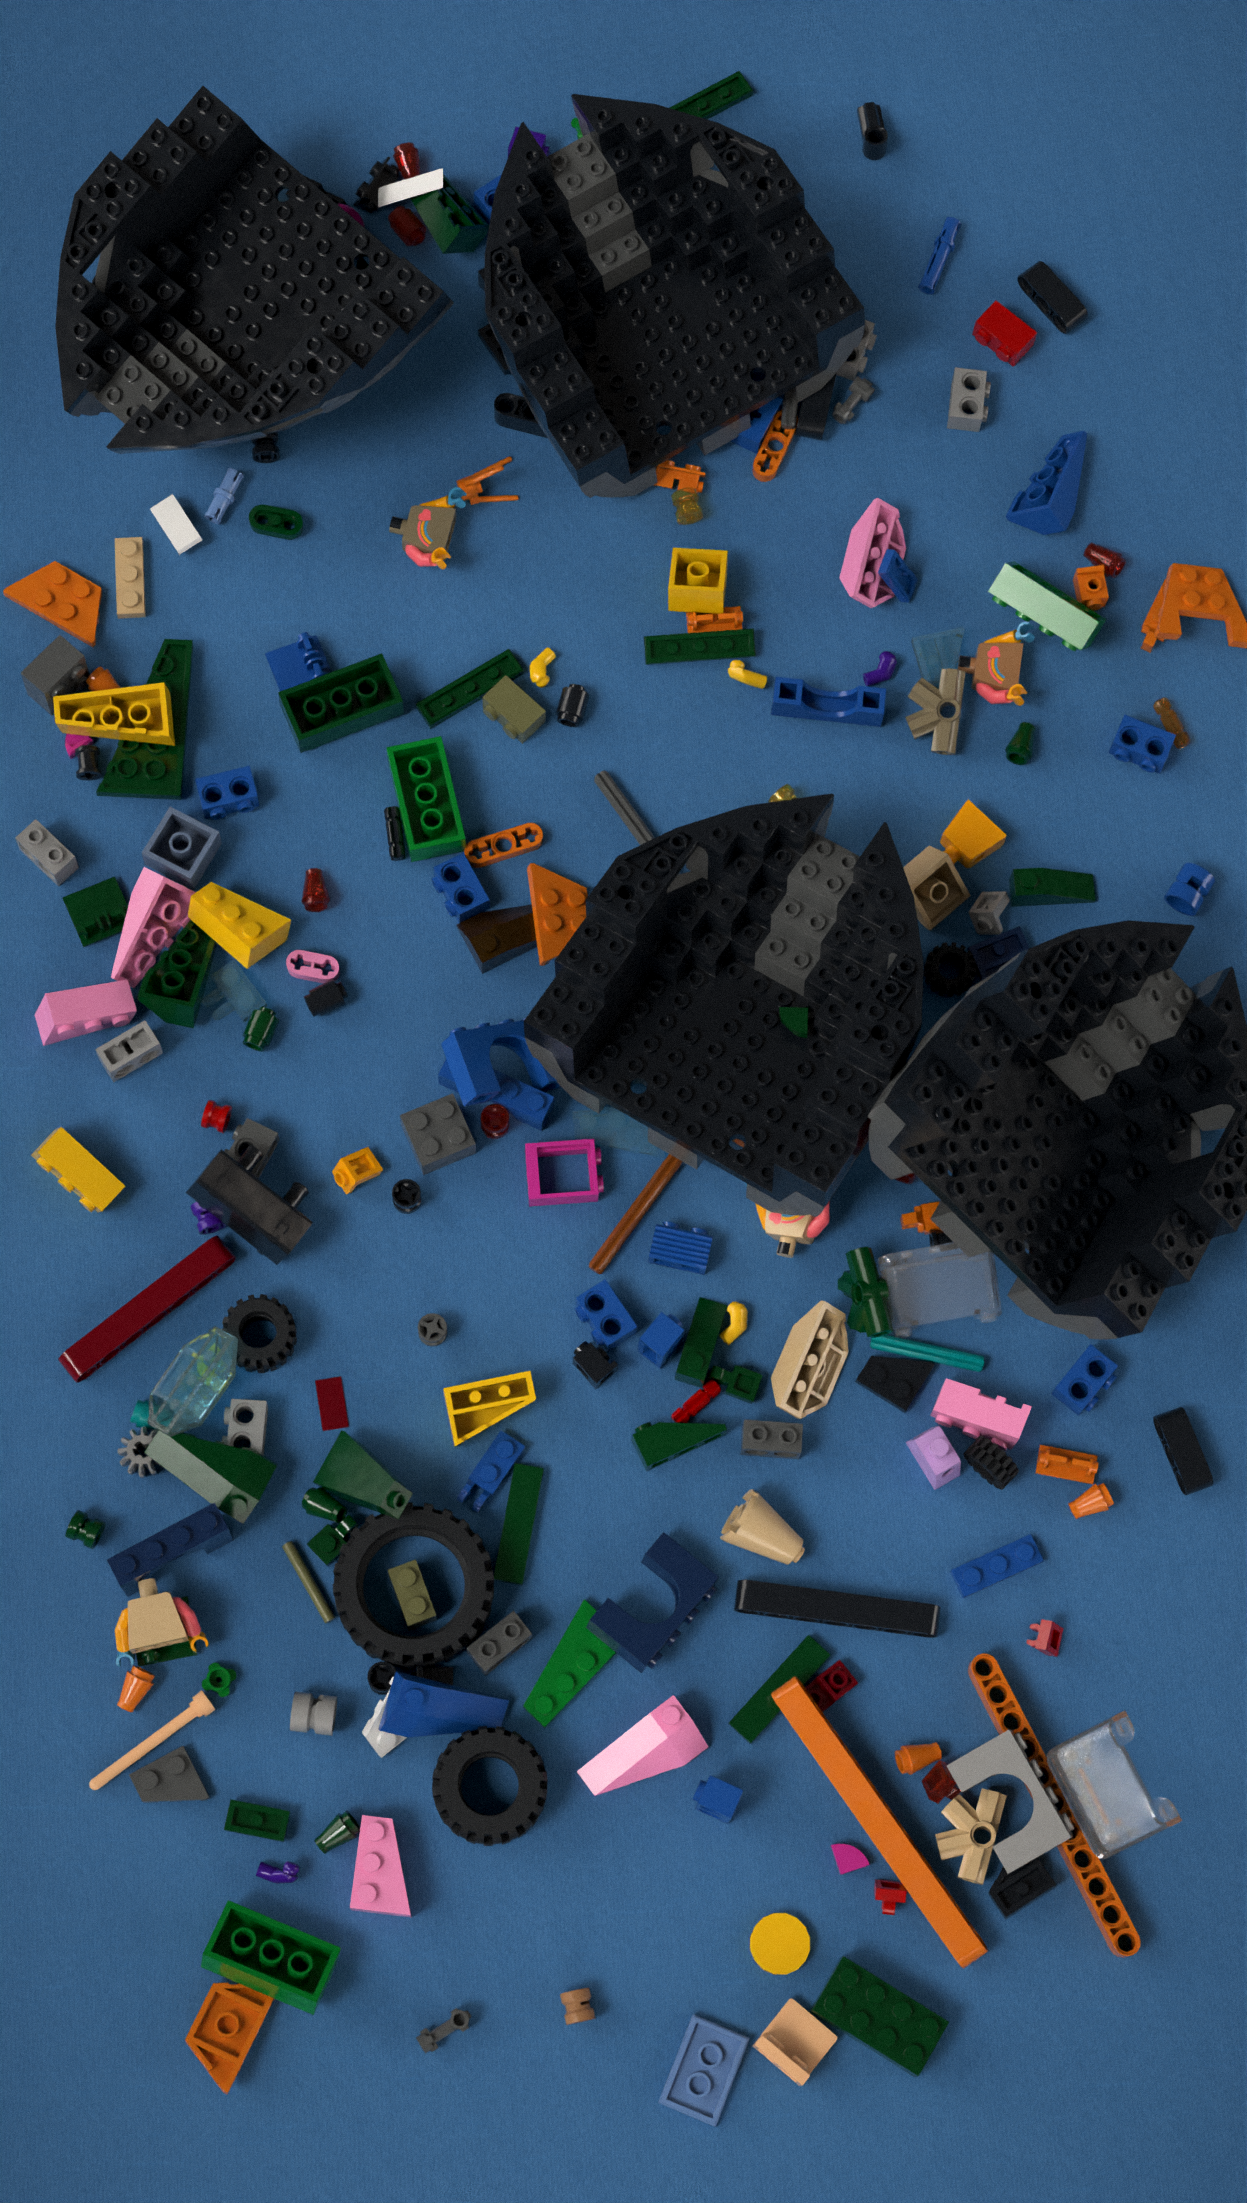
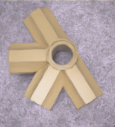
[935,1789,1007,1885]

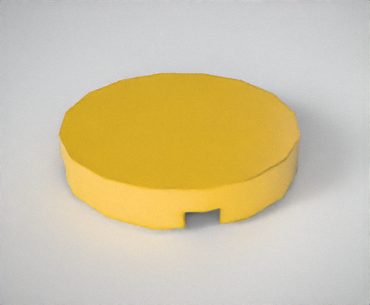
[750,1913,810,1975]

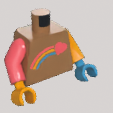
[957,622,1035,706]

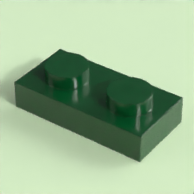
[224,1799,291,1842]

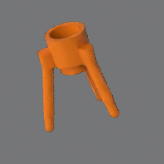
[456,456,519,505]

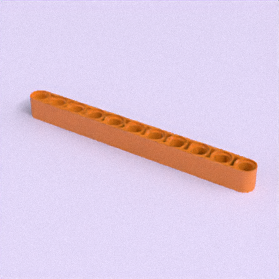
[968,1653,1141,1958]
[771,1676,988,1969]

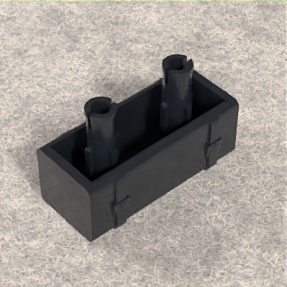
[186,1145,313,1265]

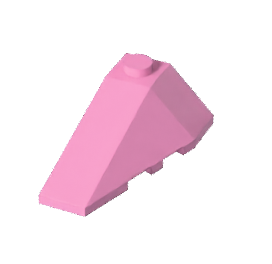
[577,1695,709,1796]

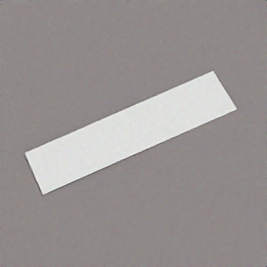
[378,168,443,207]

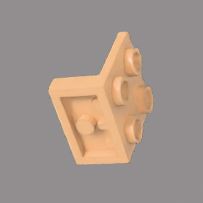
[752,1998,837,2086]

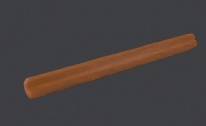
[589,1154,683,1274]

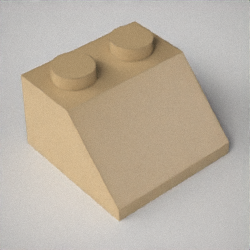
[903,846,971,930]

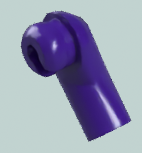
[863,651,897,686]
[256,1861,300,1884]

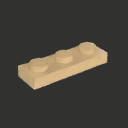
[115,537,146,619]

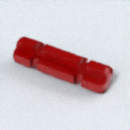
[671,1379,721,1423]

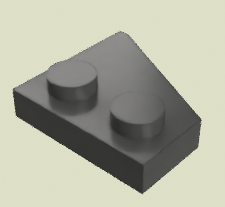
[129,1746,210,1803]

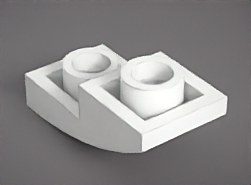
[150,494,202,555]

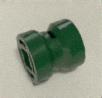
[65,1510,106,1549]

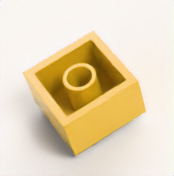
[668,548,728,614]

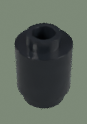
[556,684,589,727]
[303,979,348,1017]

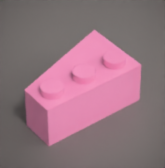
[35,980,137,1046]
[930,1378,1032,1450]
[350,1815,412,1918]

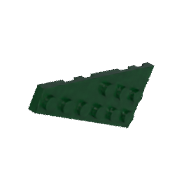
[96,639,193,800]

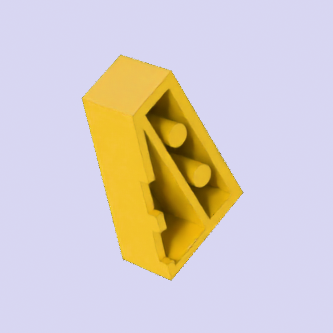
[188,882,291,969]
[31,1127,125,1213]

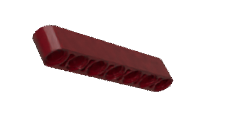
[58,1235,236,1383]

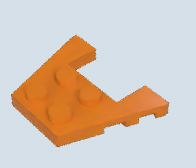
[1154,563,1247,648]

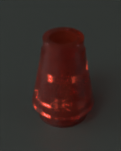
[393,142,420,180]
[1083,542,1126,578]
[301,868,330,912]

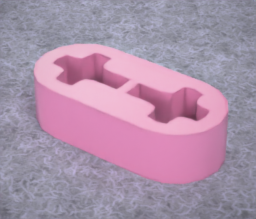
[286,950,340,983]

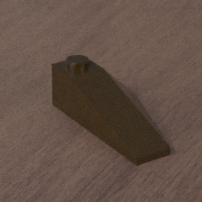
[456,905,537,974]

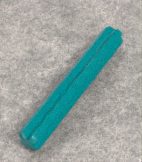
[870,1335,985,1372]

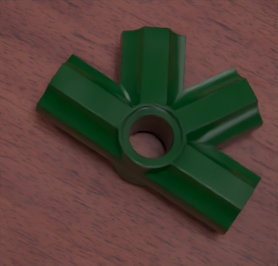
[838,1246,893,1338]

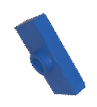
[878,549,918,602]

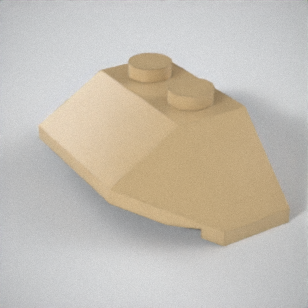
[771,1301,849,1419]

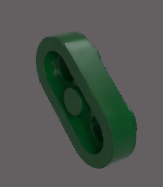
[249,505,303,540]

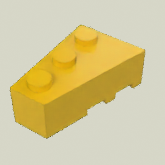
[443,1371,536,1447]

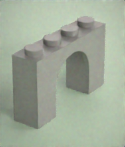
[947,1729,1075,1874]

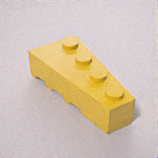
[53,682,175,746]

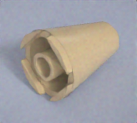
[720,1489,805,1565]

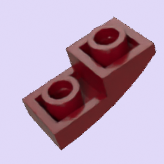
[805,1660,858,1712]

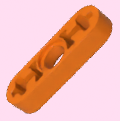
[752,410,798,482]
[464,823,543,868]

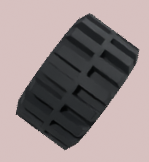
[221,1294,297,1373]

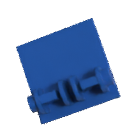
[265,632,332,691]

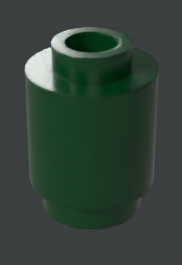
[243,1007,279,1052]

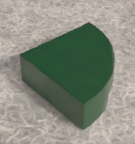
[779,1007,808,1038]

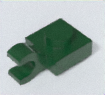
[707,1365,763,1404]
[307,1515,358,1567]

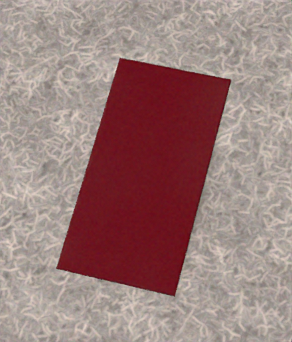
[315,1376,349,1431]

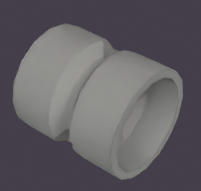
[290,1692,337,1736]

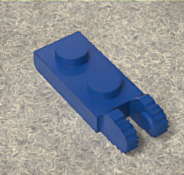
[457,1430,525,1513]

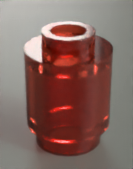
[388,206,427,246]

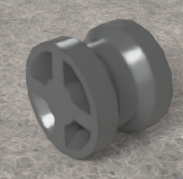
[418,1313,447,1347]

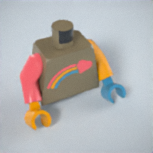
[389,487,467,570]

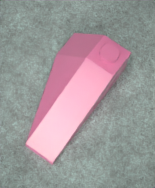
[111,867,196,988]

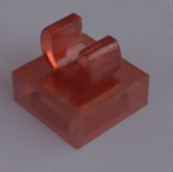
[922,1760,961,1804]

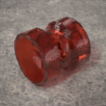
[481,1104,509,1139]

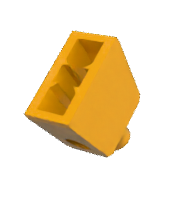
[940,799,1007,868]

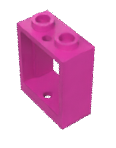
[525,1139,604,1207]

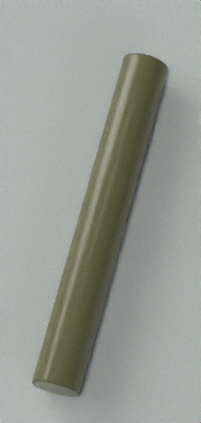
[282,1541,336,1624]

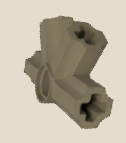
[905,668,966,755]

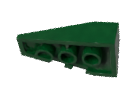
[138,920,217,1028]
[144,1427,277,1524]

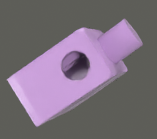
[906,1426,961,1490]

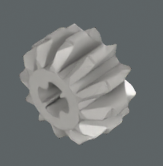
[117,1427,162,1478]

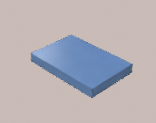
[658,2015,750,2127]

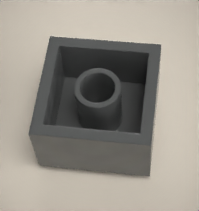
[21,635,90,715]
[400,1093,476,1175]

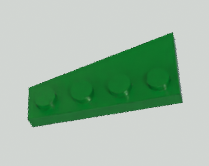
[523,1599,616,1728]

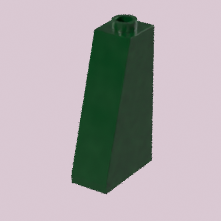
[313,1430,413,1520]

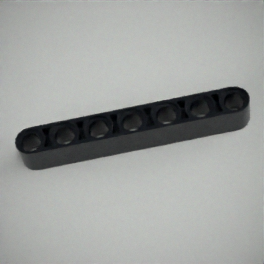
[734,1580,941,1638]

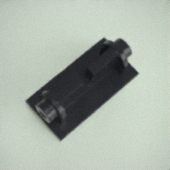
[353,156,400,213]

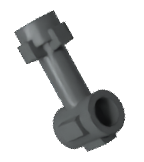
[832,377,875,424]
[416,2008,472,2054]

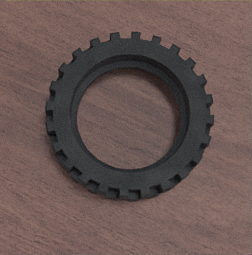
[333,1502,494,1669]

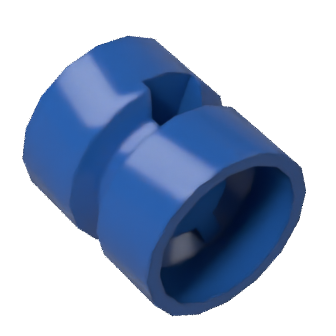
[1164,863,1215,916]

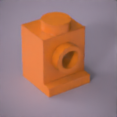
[1073,565,1109,611]

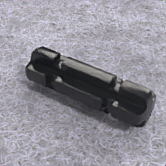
[384,806,405,861]

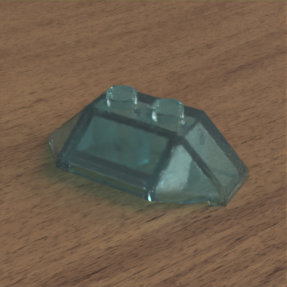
[147,1326,238,1437]

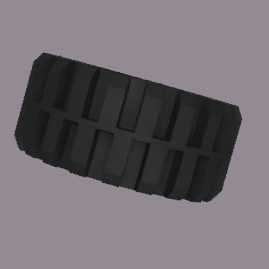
[432,1726,548,1846]

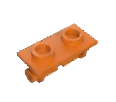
[653,460,706,495]
[686,606,743,633]
[1035,1445,1099,1485]

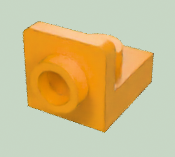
[332,1147,383,1194]

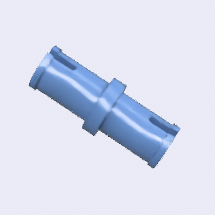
[204,468,244,524]

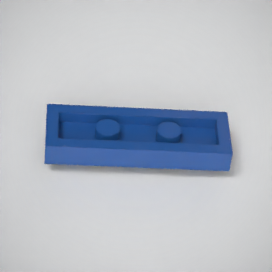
[950,1534,1044,1598]

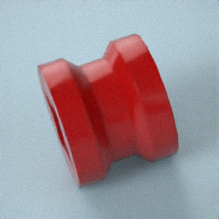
[201,1100,232,1133]

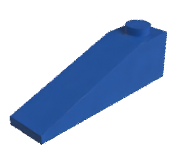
[1006,430,1087,535]
[378,1671,509,1737]

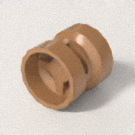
[560,1988,596,2025]

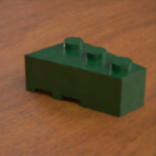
[410,172,489,254]

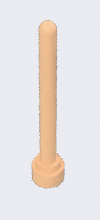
[89,1690,216,1790]

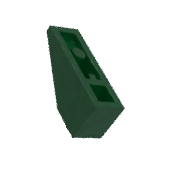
[1009,868,1096,907]
[675,1297,727,1388]
[631,1422,727,1472]

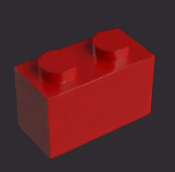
[972,300,1037,367]

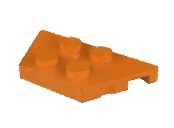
[3,561,102,647]
[527,863,588,966]
[185,1983,274,2095]

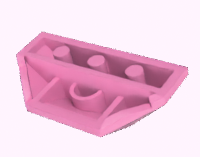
[839,498,906,608]

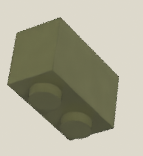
[482,675,546,744]
[388,1559,437,1631]

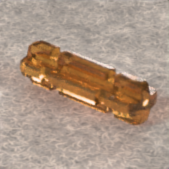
[1153,697,1191,749]

